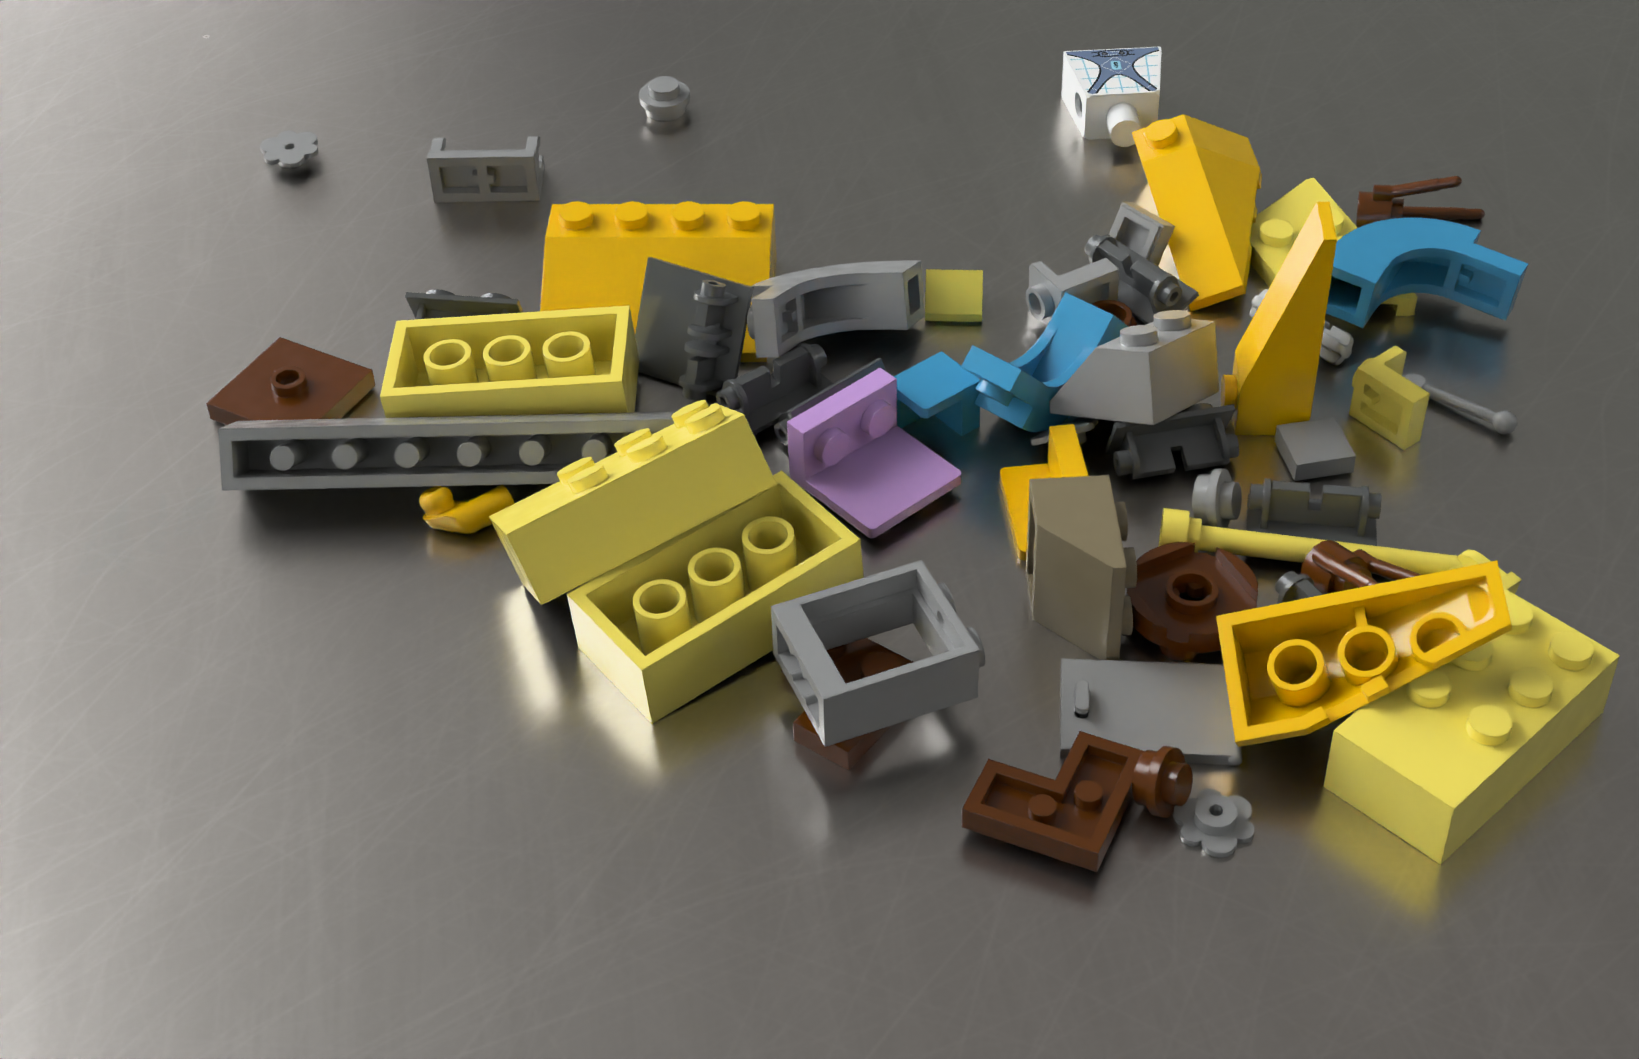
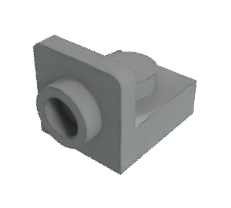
[1026,258,1119,325]

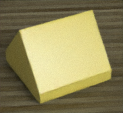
[925,269,983,322]

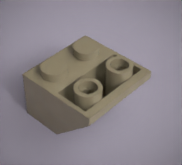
[1026,475,1137,661]

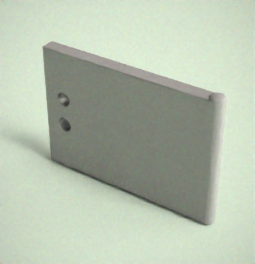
[1060,658,1242,766]

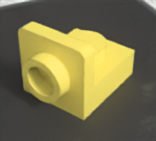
[1349,346,1430,450]

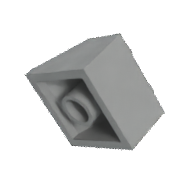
[1049,310,1219,425]

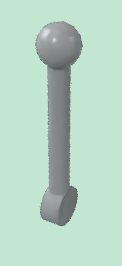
[1403,374,1518,434]

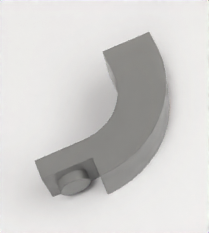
[747,260,925,358]

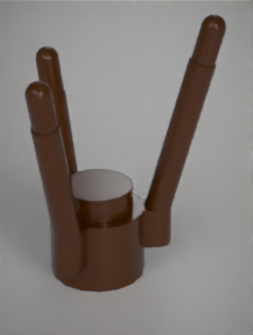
[1356,176,1485,228]
[1301,540,1421,595]

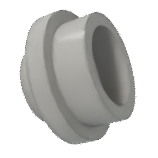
[639,76,690,121]
[1192,469,1242,528]

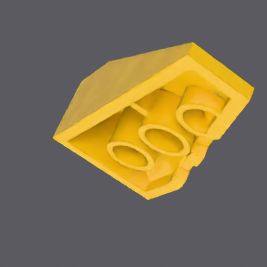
[1132,114,1262,312]
[1221,202,1337,436]
[1216,560,1513,747]

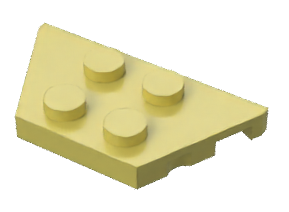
[1250,178,1418,317]

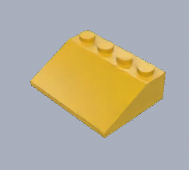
[540,201,777,362]

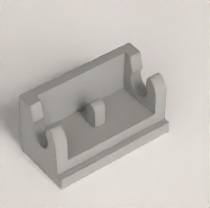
[427,136,545,203]

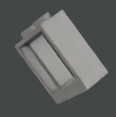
[771,560,985,747]

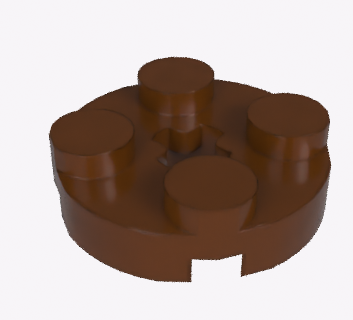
[1126,542,1258,661]

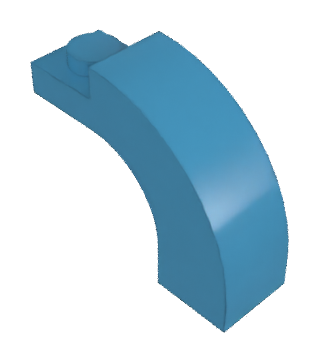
[1326,218,1528,328]
[961,292,1128,432]

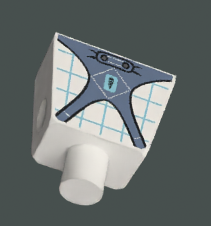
[1061,46,1162,147]

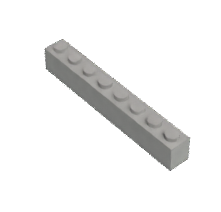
[218,411,676,491]

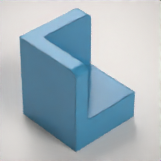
[893,351,980,436]

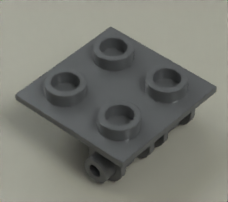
[635,257,754,401]

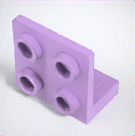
[787,368,961,538]

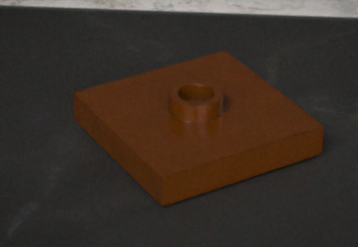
[206,337,375,425]

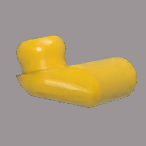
[419,485,515,534]

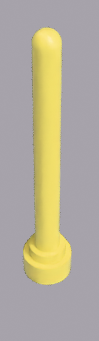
[1158,508,1464,575]

